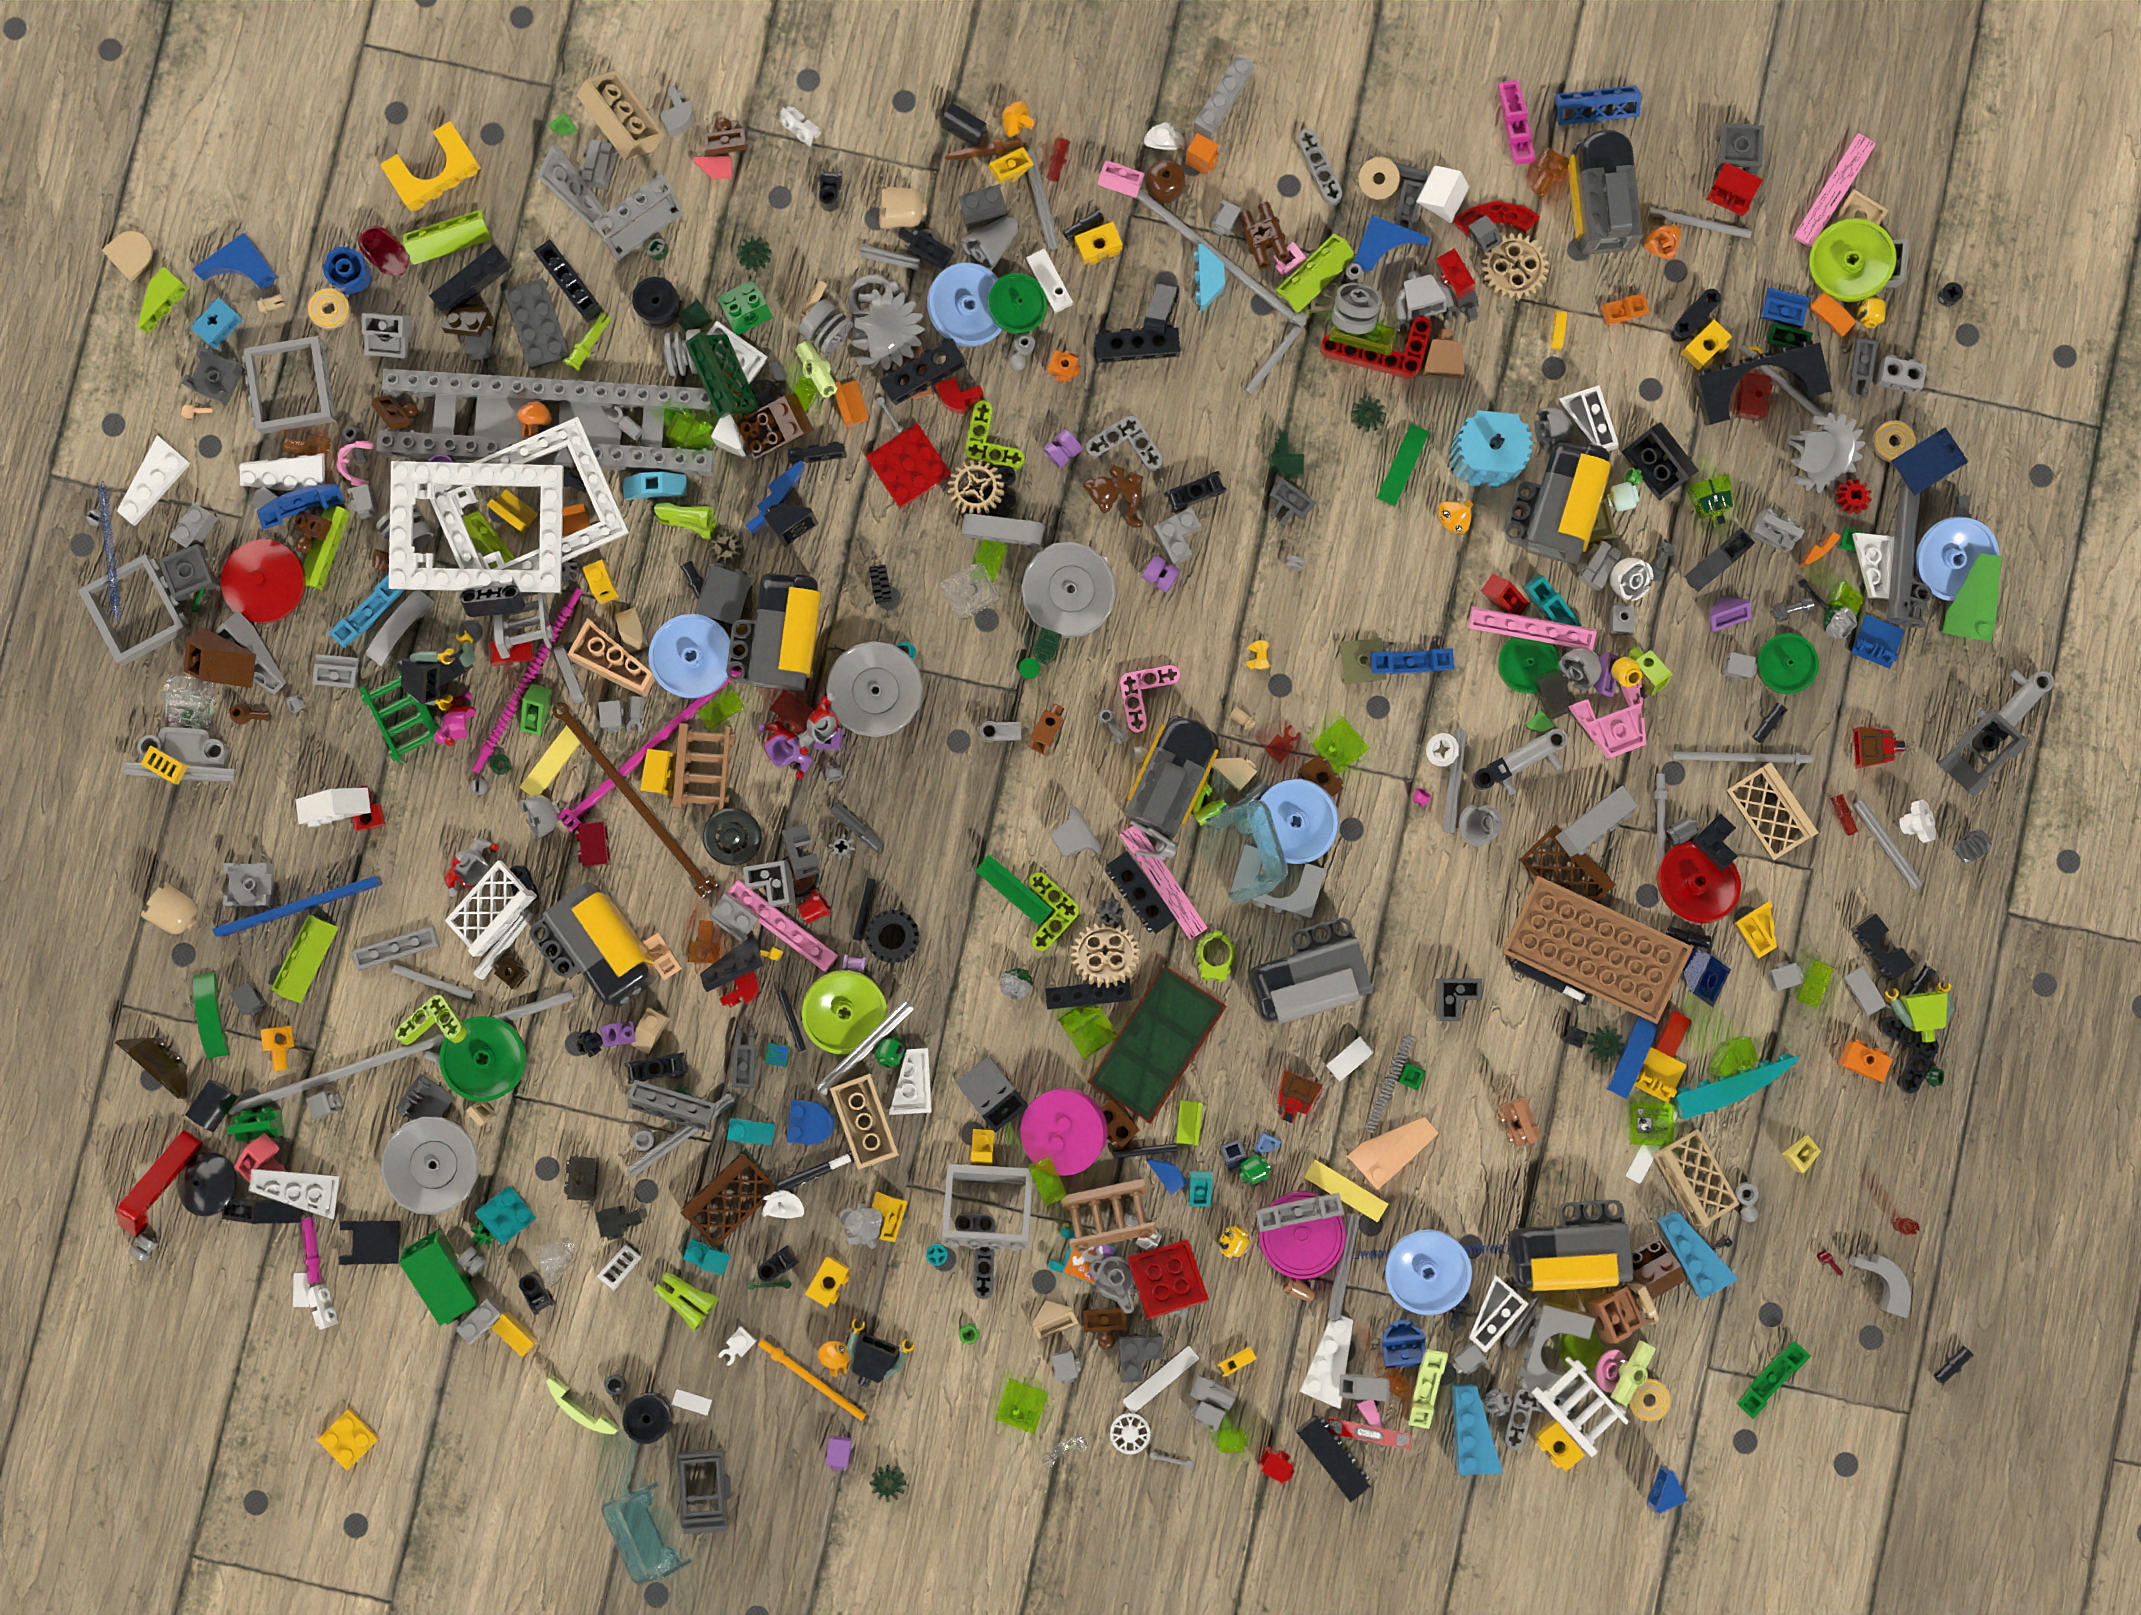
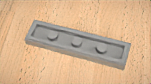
[351,925,440,971]

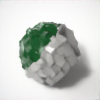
[1823,606,1857,639]
[1000,967,1033,1000]

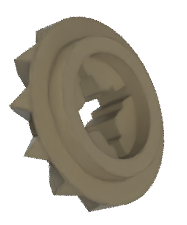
[709,531,743,565]

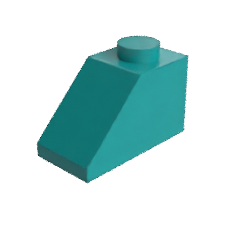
[727,1118,775,1145]

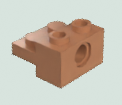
[1498,1097,1541,1146]
[1586,1285,1645,1344]

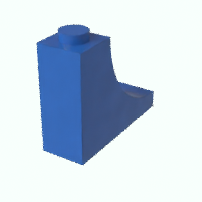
[1354,215,1431,273]
[193,233,278,290]

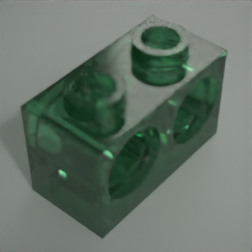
[1033,627,1062,665]

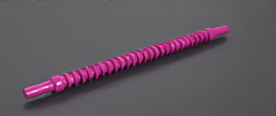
[471,587,583,774]

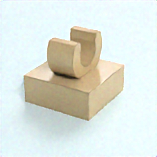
[466,1102,496,1128]

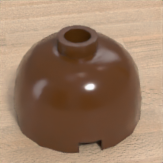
[1145,159,1186,203]

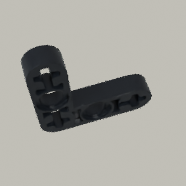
[1879,1017,1939,1093]

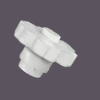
[1900,799,1936,843]

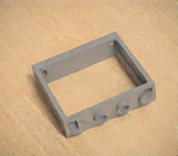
[593,173,684,261]
[242,336,336,434]
[78,554,191,666]
[942,1164,1033,1251]

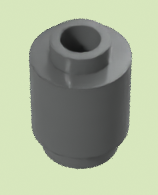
[1666,817,1699,845]

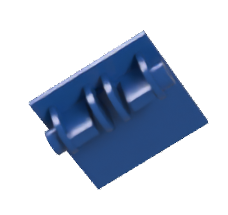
[1851,615,1905,669]

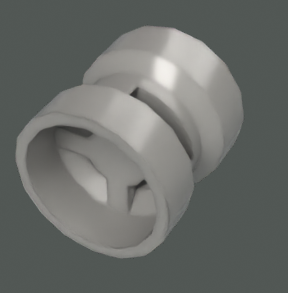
[128,1232,159,1262]
[457,1246,488,1276]

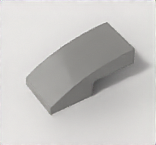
[1844,967,1886,1017]

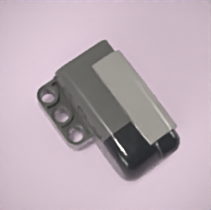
[1248,918,1373,1025]

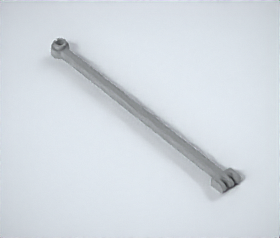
[1136,189,1308,329]

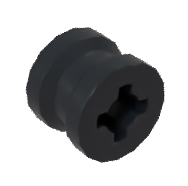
[1937,282,1963,307]
[1562,1025,1588,1049]

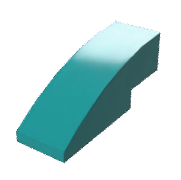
[1522,574,1582,626]

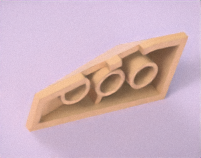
[1347,1117,1438,1190]

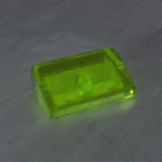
[969,540,1007,585]

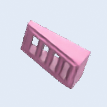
[1355,1400,1384,1428]

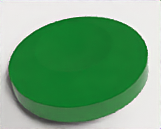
[987,273,1047,334]
[1756,633,1819,695]
[1497,637,1559,694]

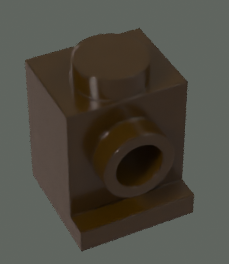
[494,957,530,990]

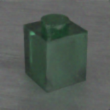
[678,299,712,332]

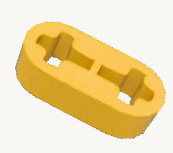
[1550,310,1567,350]

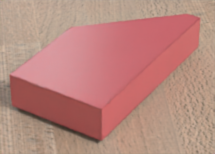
[693,156,732,179]

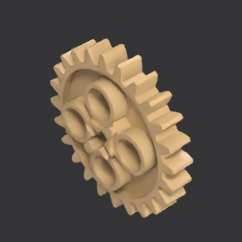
[1481,233,1549,301]
[1071,922,1140,988]

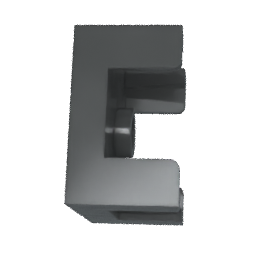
[1715,123,1764,174]
[182,346,245,406]
[158,544,220,602]
[782,824,820,880]

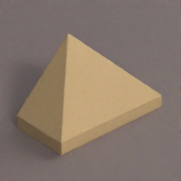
[615,607,649,654]
[1032,1301,1078,1340]

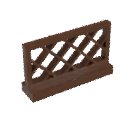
[1519,824,1616,903]
[680,1151,777,1248]

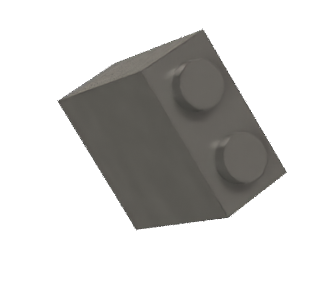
[959,184,1006,231]
[694,563,752,626]

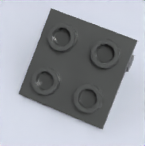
[395,1073,455,1121]

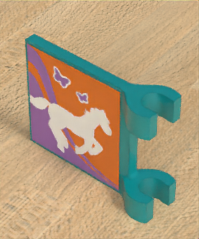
[1047,1227,1117,1286]

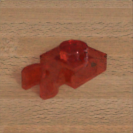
[1264,725,1300,764]

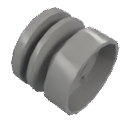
[798,299,854,355]
[663,329,702,377]
[376,505,434,552]

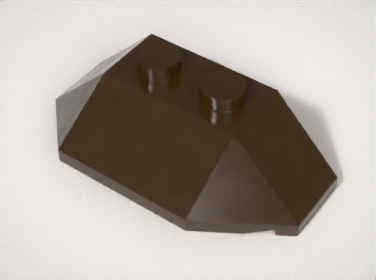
[115,1037,188,1099]

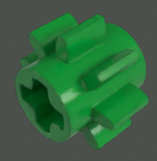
[471,1220,496,1247]

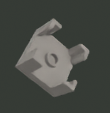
[223,863,274,907]

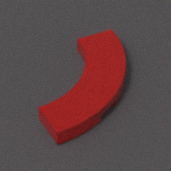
[1452,201,1540,236]

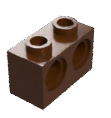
[1101,1098,1140,1148]

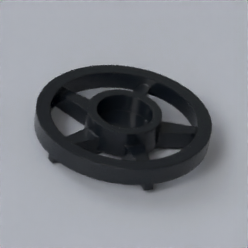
[744,380,783,414]

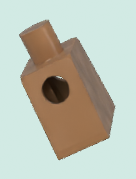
[1422,329,1464,380]

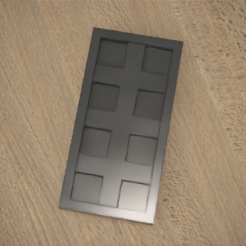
[504,278,570,370]

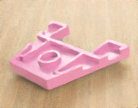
[1568,680,1646,759]

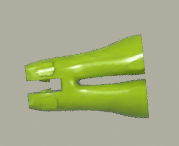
[654,502,716,539]
[653,1271,720,1332]

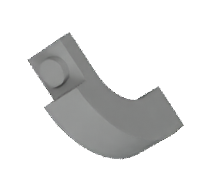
[1848,1254,1911,1318]

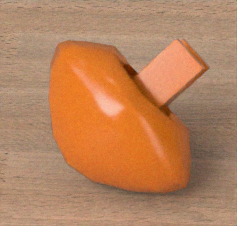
[1644,225,1681,260]
[517,401,553,437]

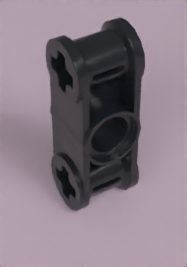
[1670,288,1721,342]
[1164,471,1227,513]
[624,1052,688,1084]

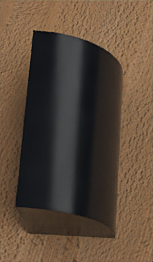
[941,102,987,147]
[185,1079,238,1133]

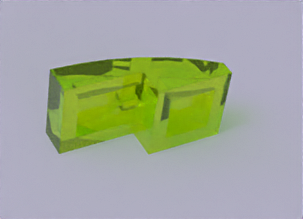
[697,689,745,730]
[1796,959,1834,1009]

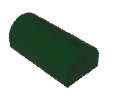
[1765,322,1813,349]

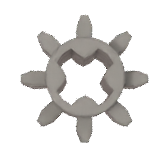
[829,834,856,861]
[1484,1388,1511,1417]

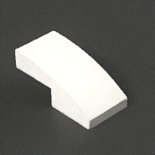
[1326,1036,1374,1082]

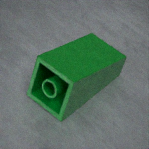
[399,1228,479,1326]

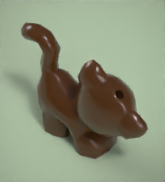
[1083,464,1143,528]

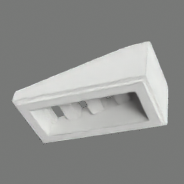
[597,1243,642,1292]

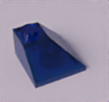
[1683,948,1731,1007]

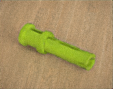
[563,312,611,372]

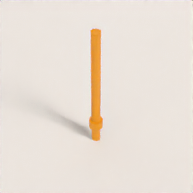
[758,1339,866,1421]

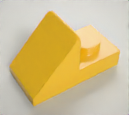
[988,147,1034,184]
[971,1129,994,1166]

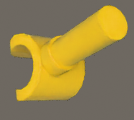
[760,947,783,961]

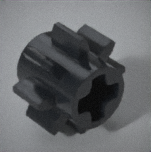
[576,1029,603,1058]

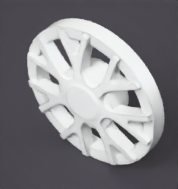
[1110,1413,1150,1454]

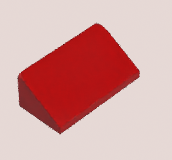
[1654,1011,1692,1058]

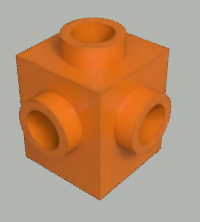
[1048,350,1081,383]

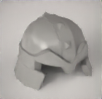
[1459,805,1502,847]

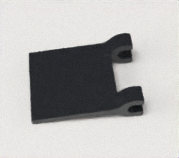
[339,1220,400,1265]

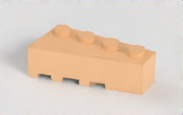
[567,618,655,697]

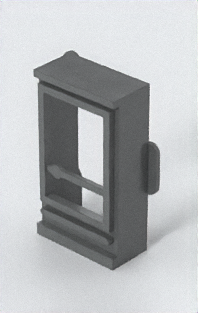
[1937,708,2028,796]
[677,1449,731,1534]

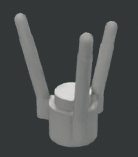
[1130,820,1178,861]

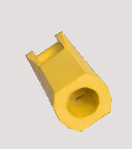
[1217,1346,1257,1377]

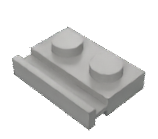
[312,654,360,689]
[708,892,760,943]

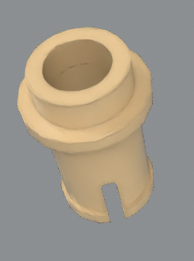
[257,293,286,314]
[1229,706,1257,732]

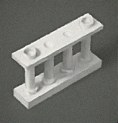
[1531,1357,1629,1457]

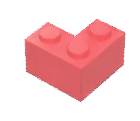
[234,1133,287,1197]

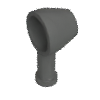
[343,426,367,464]

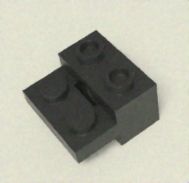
[595,1205,648,1241]

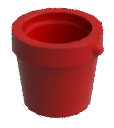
[797,890,832,924]

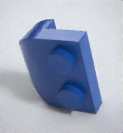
[787,1100,835,1145]
[1382,1320,1426,1369]

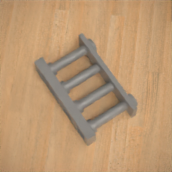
[493,592,554,659]

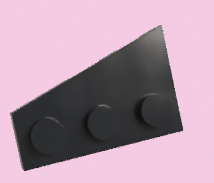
[700,934,764,992]

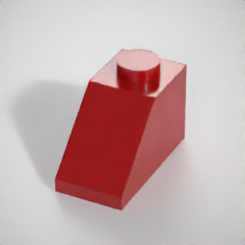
[1481,574,1529,615]

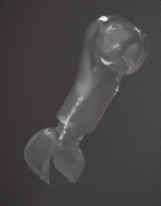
[1042,1436,1088,1469]

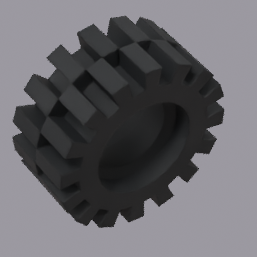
[869,564,892,604]

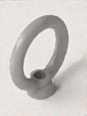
[848,275,901,313]

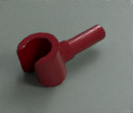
[1816,1250,1843,1276]

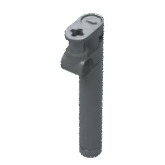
[1887,478,1932,628]

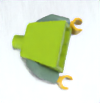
[1884,983,1954,1042]

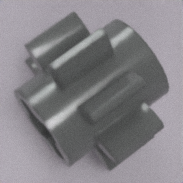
[1096,898,1124,924]

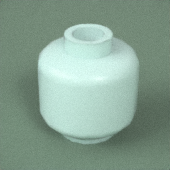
[1607,482,1640,512]

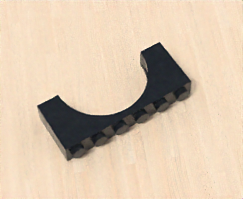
[1693,340,1832,425]

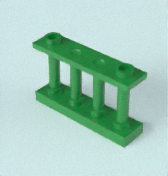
[360,670,441,764]

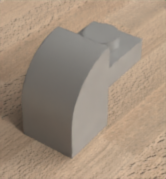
[660,85,695,138]

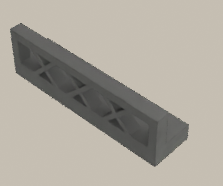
[627,1080,716,1132]

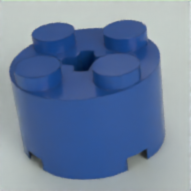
[323,246,371,295]

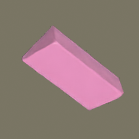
[1098,160,1145,197]

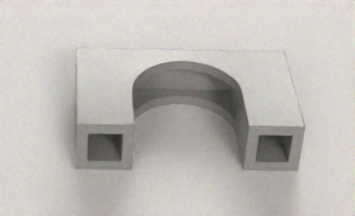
[1229,844,1326,921]
[1517,1300,1595,1399]

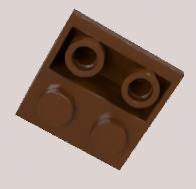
[1631,1237,1686,1300]

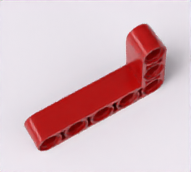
[1320,316,1431,379]
[116,1129,203,1238]

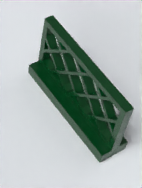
[685,332,760,419]

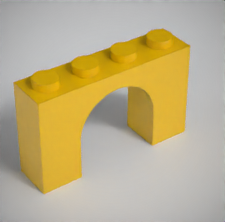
[380,121,481,212]

